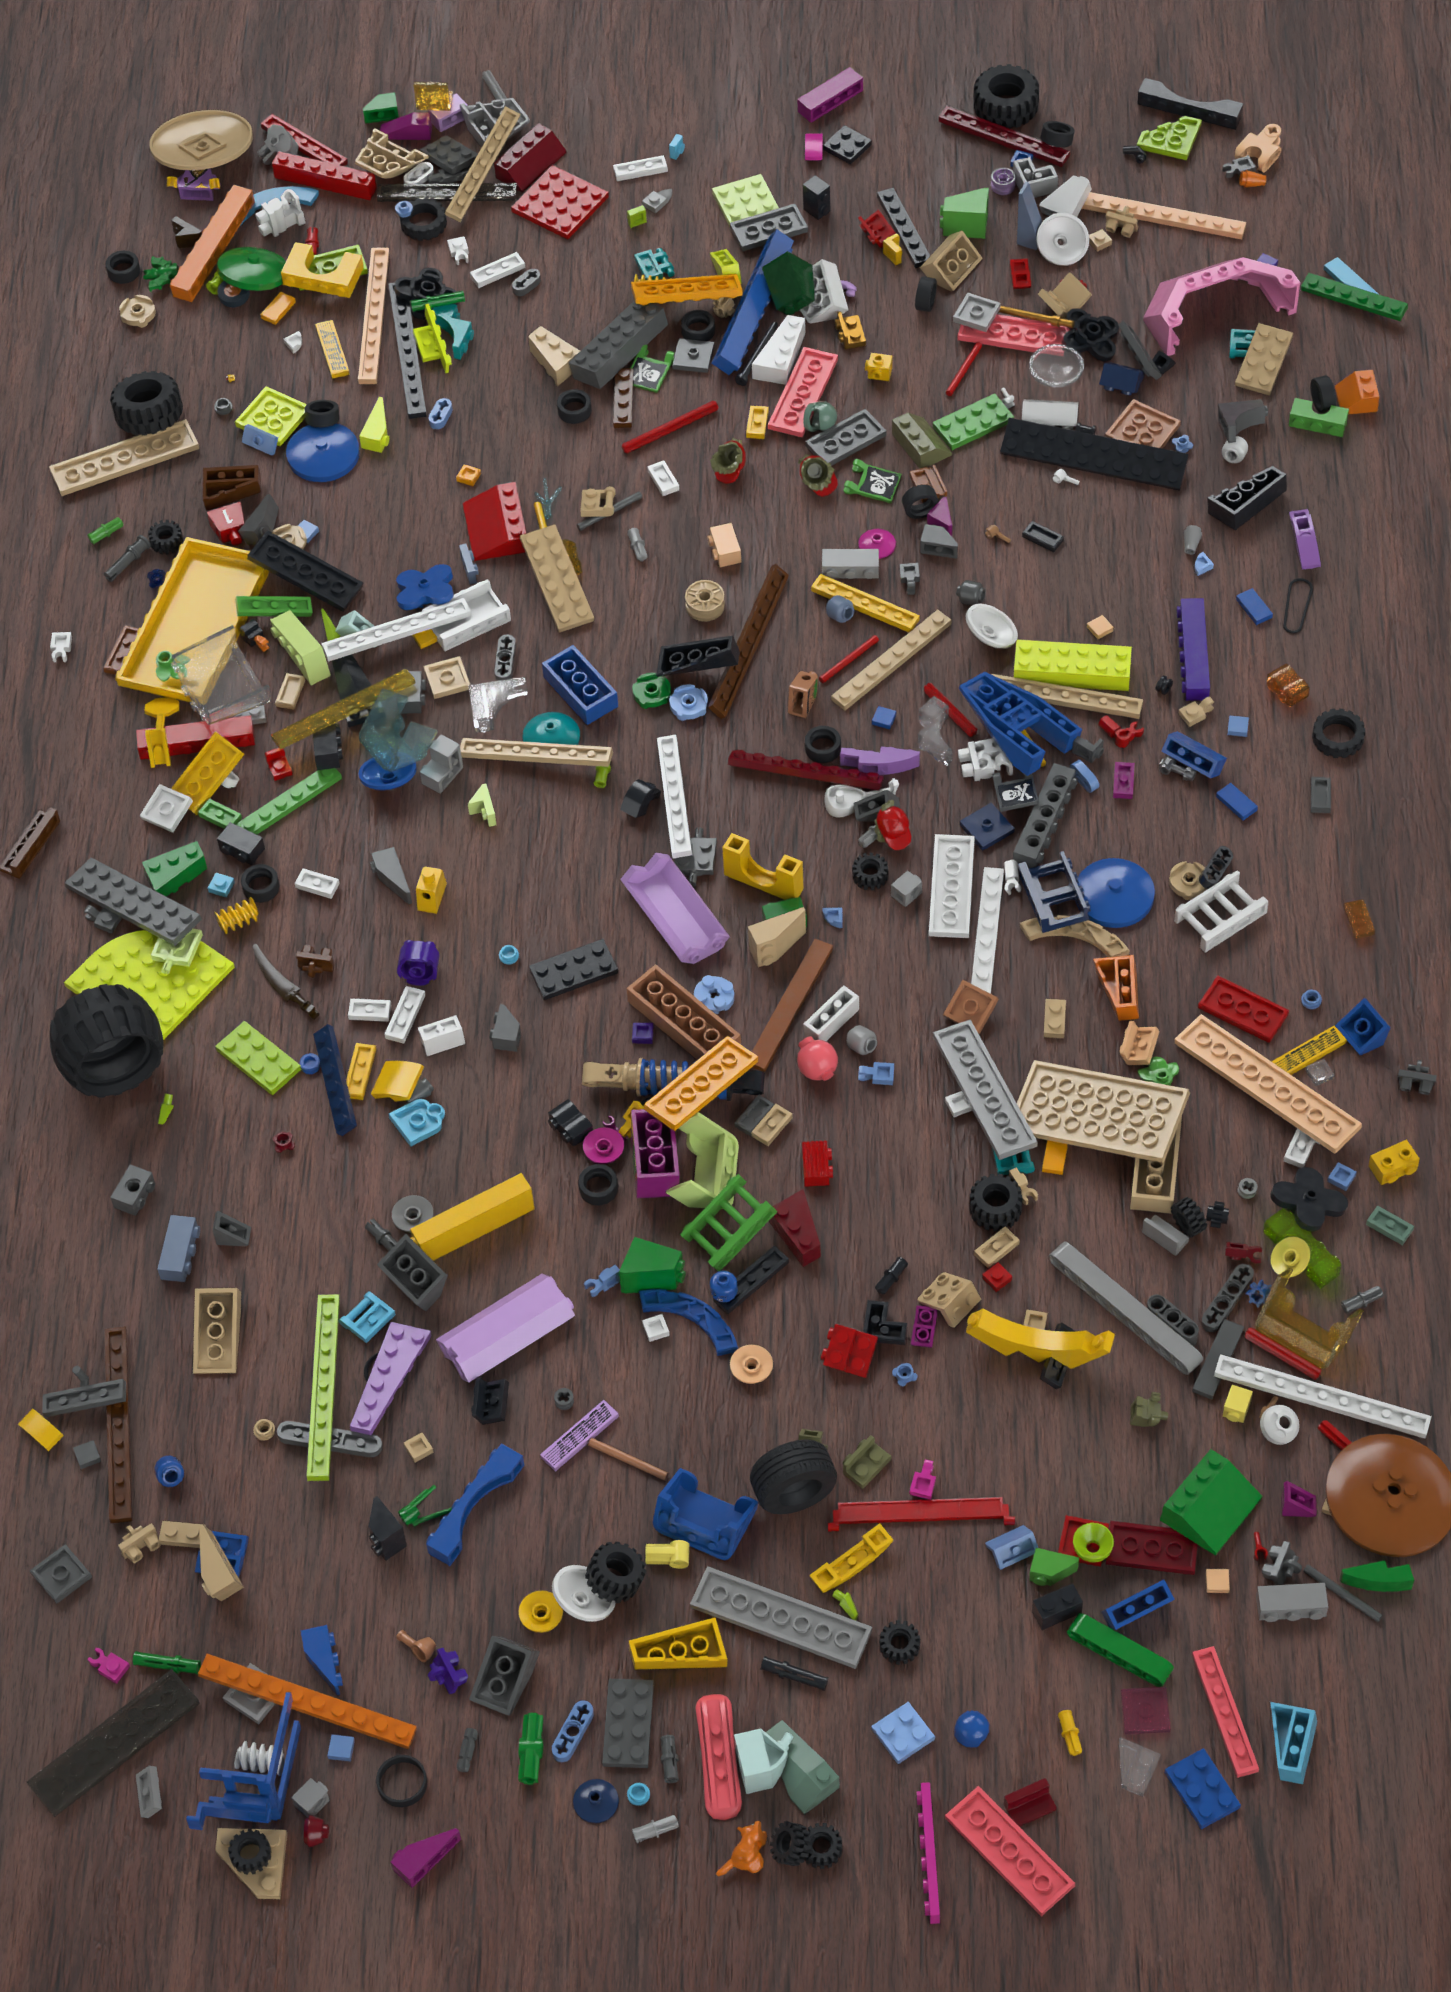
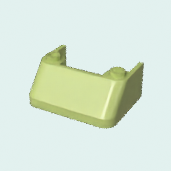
[666,1112,739,1209]

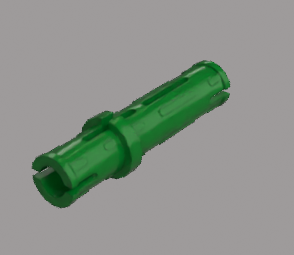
[411,290,465,312]
[133,1651,201,1675]

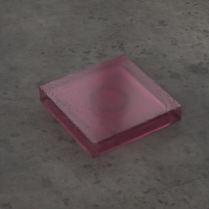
[1121,1687,1171,1735]

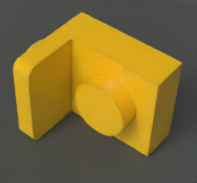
[883,234,902,265]

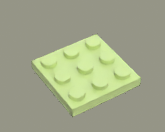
[712,174,779,227]

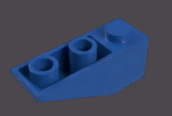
[301,1625,343,1695]

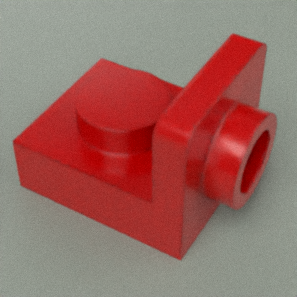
[265,747,293,781]

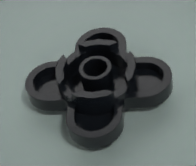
[394,267,458,320]
[1062,308,1119,362]
[1270,1167,1348,1232]

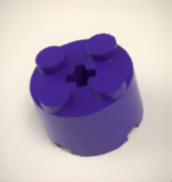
[397,940,440,986]

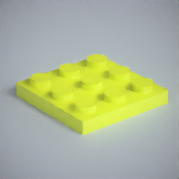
[235,386,307,447]

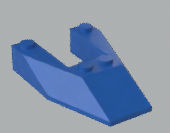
[959,672,1082,776]

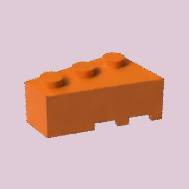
[1093,955,1139,1021]

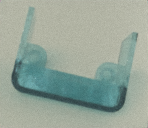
[359,688,438,772]

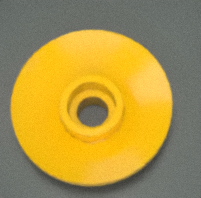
[519,1591,563,1633]

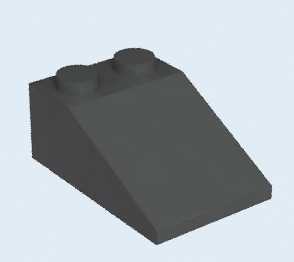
[469,1636,540,1716]

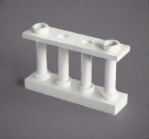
[1174,870,1268,953]

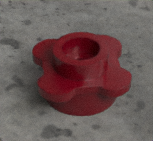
[273,1132,295,1153]

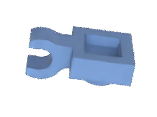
[858,1062,894,1085]
[584,1265,620,1297]

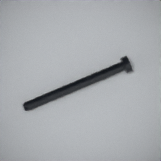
[735,322,778,386]

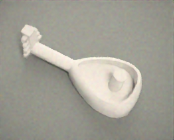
[824,778,899,817]

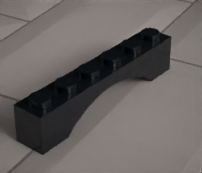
[1137,78,1244,130]

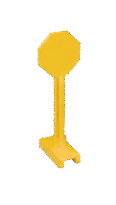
[144,697,180,768]

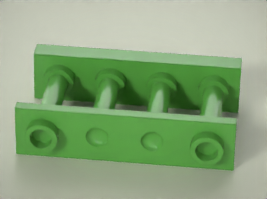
[680,1174,778,1271]

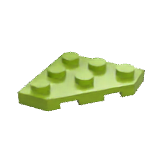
[1137,116,1202,160]

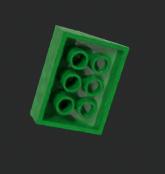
[1160,1449,1263,1556]

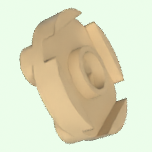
[119,295,156,328]
[1169,861,1209,900]

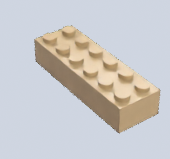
[1130,1116,1182,1214]

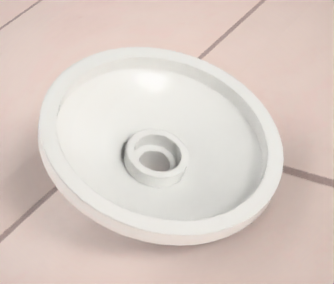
[1036,213,1089,266]
[966,604,1018,648]
[552,1565,615,1622]

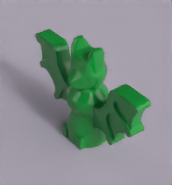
[143,256,179,292]

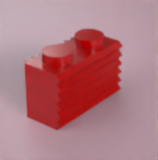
[802,1140,833,1187]

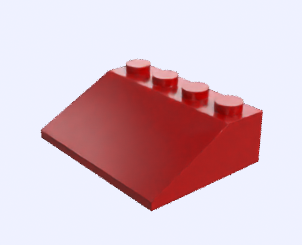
[462,482,526,561]

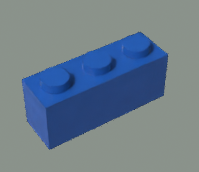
[1161,731,1227,778]
[1101,1580,1175,1630]

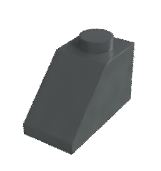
[920,524,958,559]
[854,790,900,821]

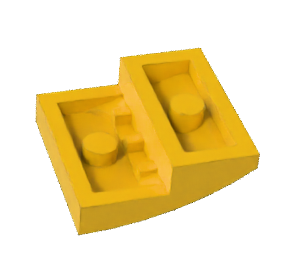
[371,1061,424,1102]

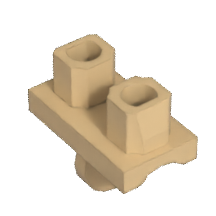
[1106,206,1139,238]
[118,1523,161,1563]

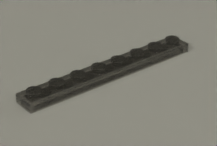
[377,183,517,202]

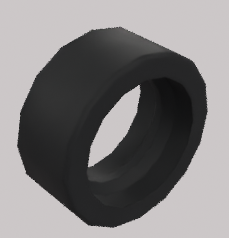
[1040,121,1075,147]
[105,250,140,284]
[915,276,937,312]
[681,310,715,341]
[1310,375,1337,412]
[557,389,592,424]
[305,400,340,428]
[902,485,939,519]
[805,726,841,763]
[241,864,280,903]
[578,1164,618,1206]

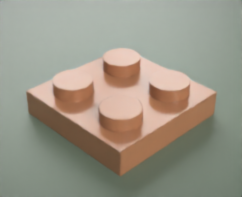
[943,980,999,1034]

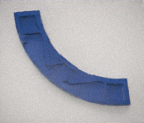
[639,1289,738,1356]

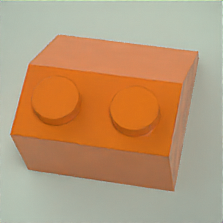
[1335,370,1379,415]

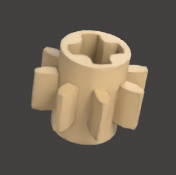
[713,297,735,318]

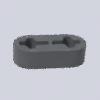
[512,269,541,296]

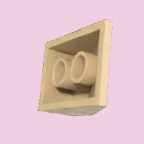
[748,907,806,967]
[199,1525,244,1601]

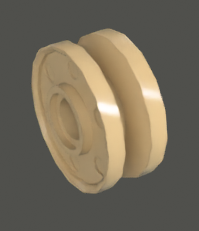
[685,580,725,622]

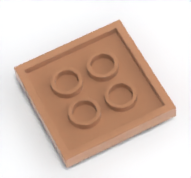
[1105,399,1181,448]

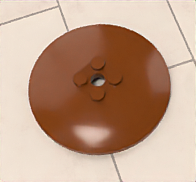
[1325,1434,1451,1557]

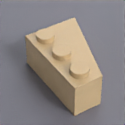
[528,326,580,386]

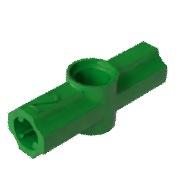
[518,1713,544,1785]

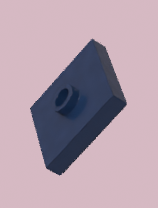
[960,803,1015,851]

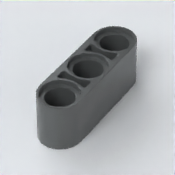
[1147,1294,1199,1346]

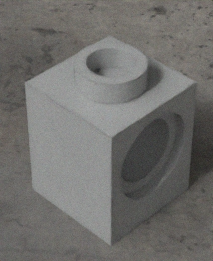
[891,870,922,907]
[291,1778,330,1817]

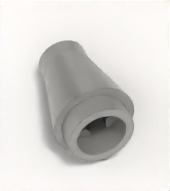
[1184,525,1202,555]

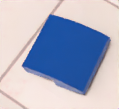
[195,1531,249,1578]

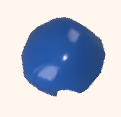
[954,1710,990,1747]

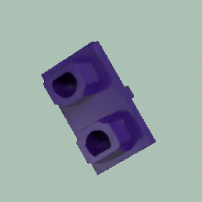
[428,1648,468,1694]

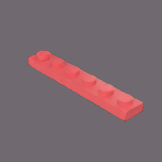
[1192,1646,1259,1778]

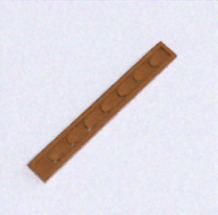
[752,939,833,1072]

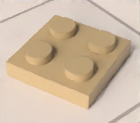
[423,656,471,699]

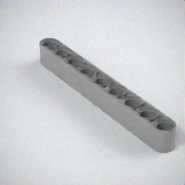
[1048,1242,1203,1375]

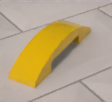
[809,1523,893,1593]

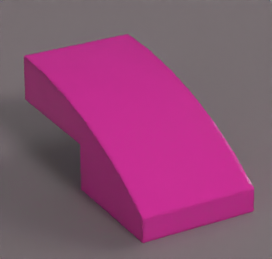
[805,134,823,160]

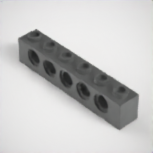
[1013,763,1078,869]

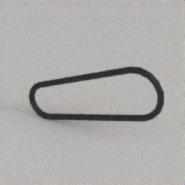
[1283,578,1313,633]

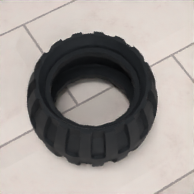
[49,984,164,1098]

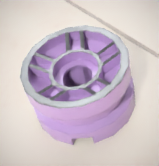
[991,167,1016,195]

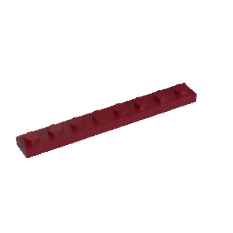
[939,106,1070,167]
[728,750,884,791]

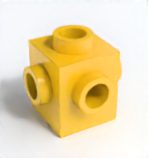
[865,353,892,381]

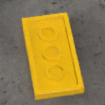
[171,731,244,815]

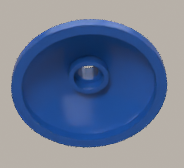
[359,753,417,790]

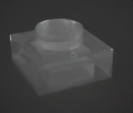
[1306,1059,1334,1086]

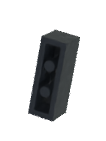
[312,716,343,770]

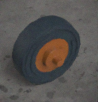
[217,281,250,308]

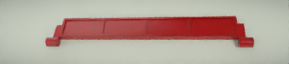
[828,1497,1015,1531]

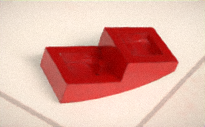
[1010,258,1031,289]

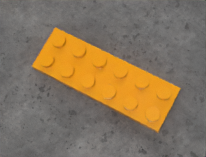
[631,274,743,305]
[644,1036,758,1131]

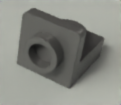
[1072,736,1104,764]

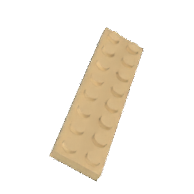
[49,419,199,496]

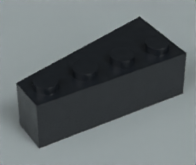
[1207,466,1287,531]

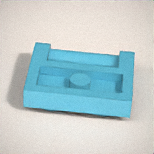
[339,1291,396,1343]

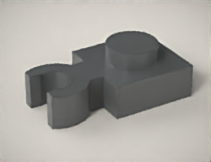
[1222,155,1256,178]

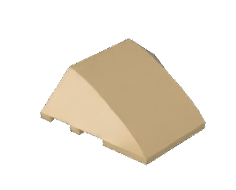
[355,128,429,179]

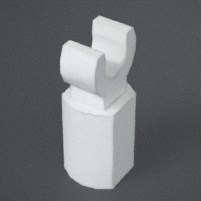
[1004,860,1021,895]

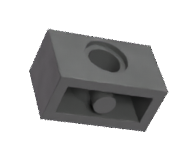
[110,1164,155,1216]

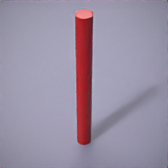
[945,342,982,396]
[819,635,879,683]

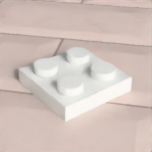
[140,784,193,833]

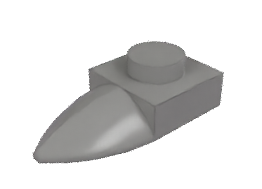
[642,189,672,213]

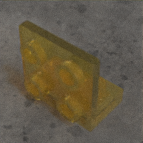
[413,82,453,111]

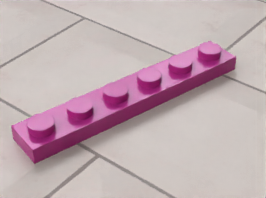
[916,1782,940,1924]

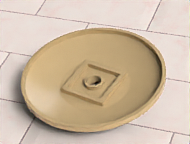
[150,110,253,170]

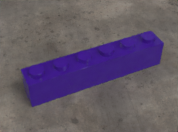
[1176,598,1210,701]

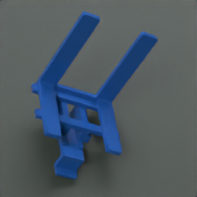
[186,1692,301,1830]

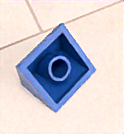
[1335,998,1391,1055]

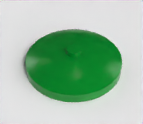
[217,247,286,291]

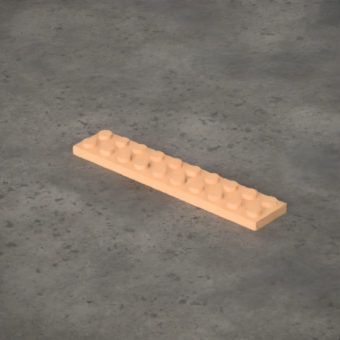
[1175,1014,1362,1154]

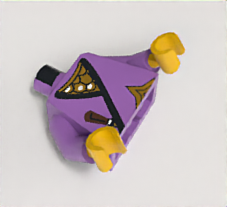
[167,168,221,201]

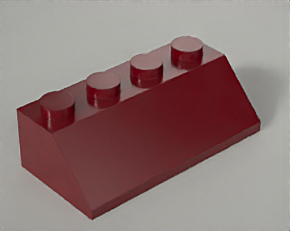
[494,123,566,193]

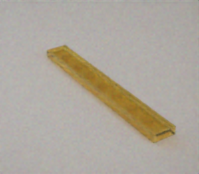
[271,669,416,749]

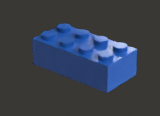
[542,645,618,725]

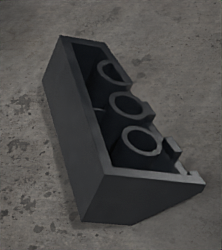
[656,635,740,677]

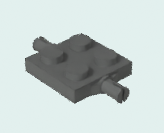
[674,827,718,886]

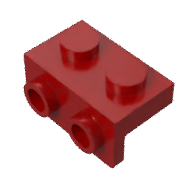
[858,209,896,248]

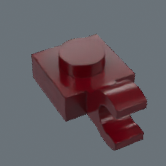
[1225,1242,1262,1264]

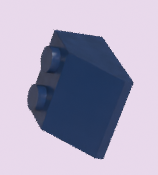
[1099,362,1145,396]

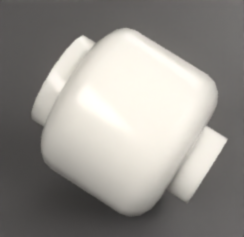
[1222,436,1248,464]

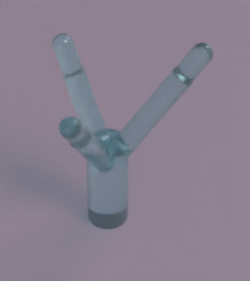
[534,478,562,518]

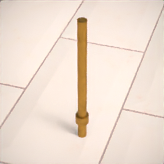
[998,306,1075,328]

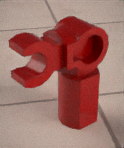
[1098,715,1144,748]

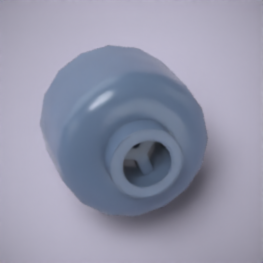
[826,595,854,623]

